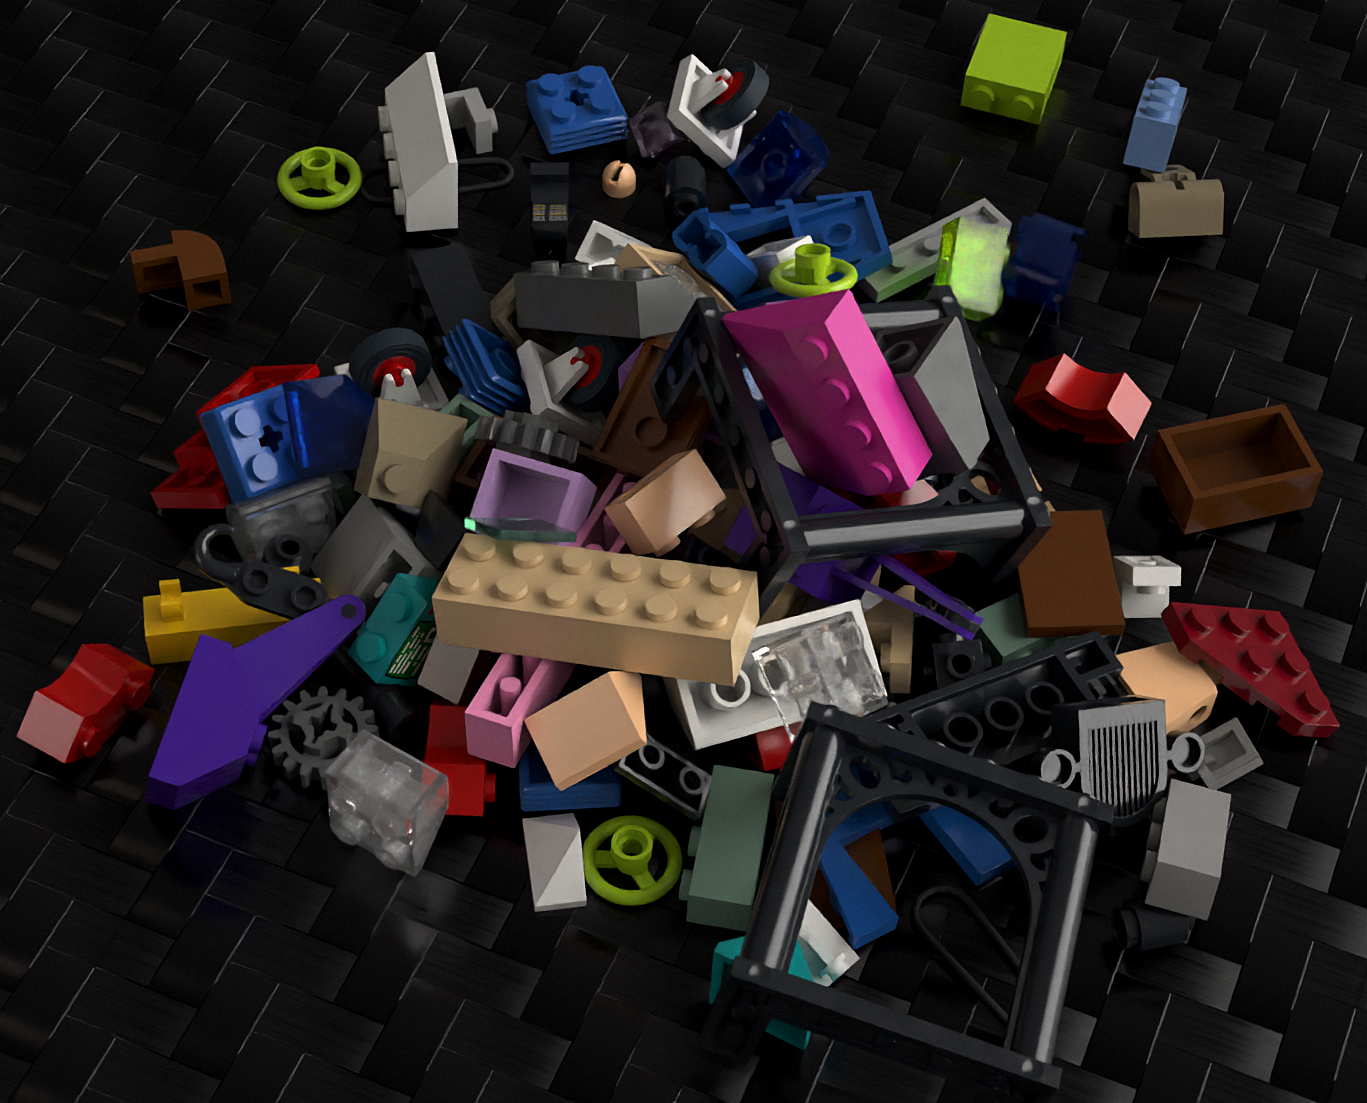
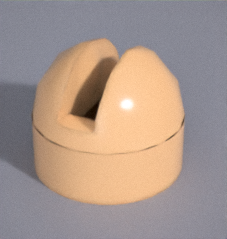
[602,161,636,198]

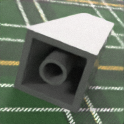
[874,316,990,481]

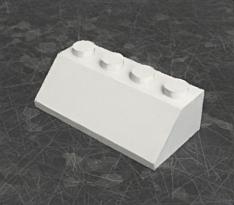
[378,52,458,232]
[662,599,887,751]

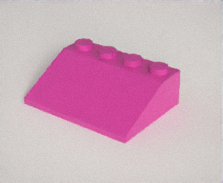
[722,289,932,496]

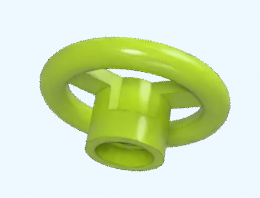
[277,147,362,210]
[769,243,858,298]
[582,815,683,906]

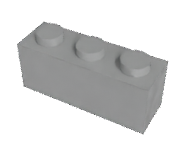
[1139,778,1231,920]

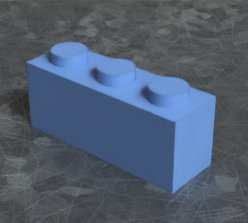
[1123,77,1187,173]

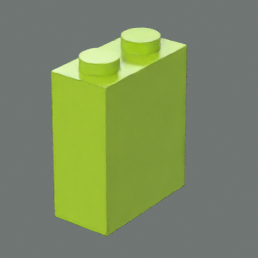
[961,14,1067,124]

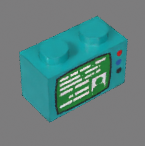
[347,573,440,687]

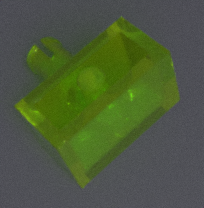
[933,217,1010,321]

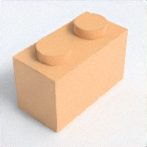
[604,449,727,557]

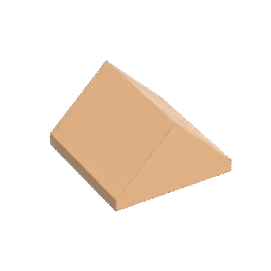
[524,671,647,791]

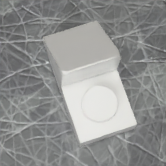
[1113,556,1181,618]

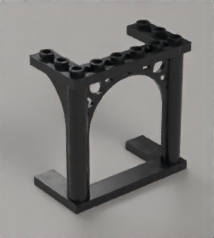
[648,285,1053,622]
[695,700,1115,1103]

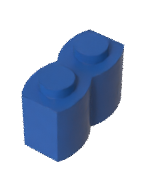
[672,211,759,299]

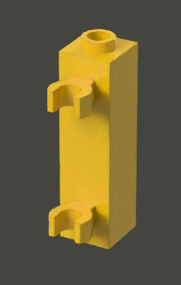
[143,566,321,665]

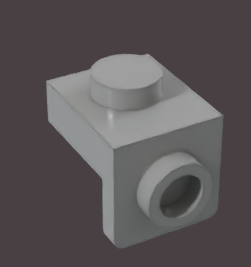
[443,87,498,154]
[1186,717,1264,790]

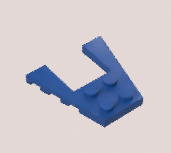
[698,190,893,311]
[779,764,1016,950]

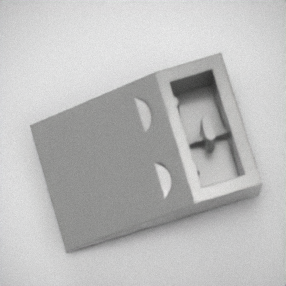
[310,495,445,635]

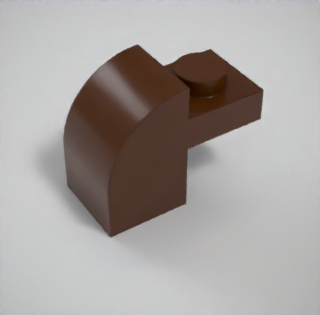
[130,230,232,311]

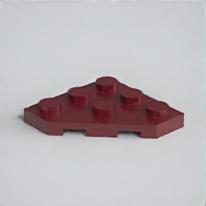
[1160,602,1340,738]

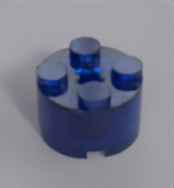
[999,212,1087,312]

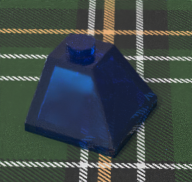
[726,109,830,208]
[282,374,375,478]

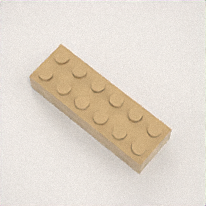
[432,533,760,686]

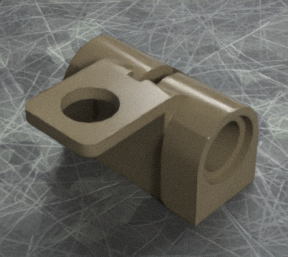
[1128,165,1224,238]

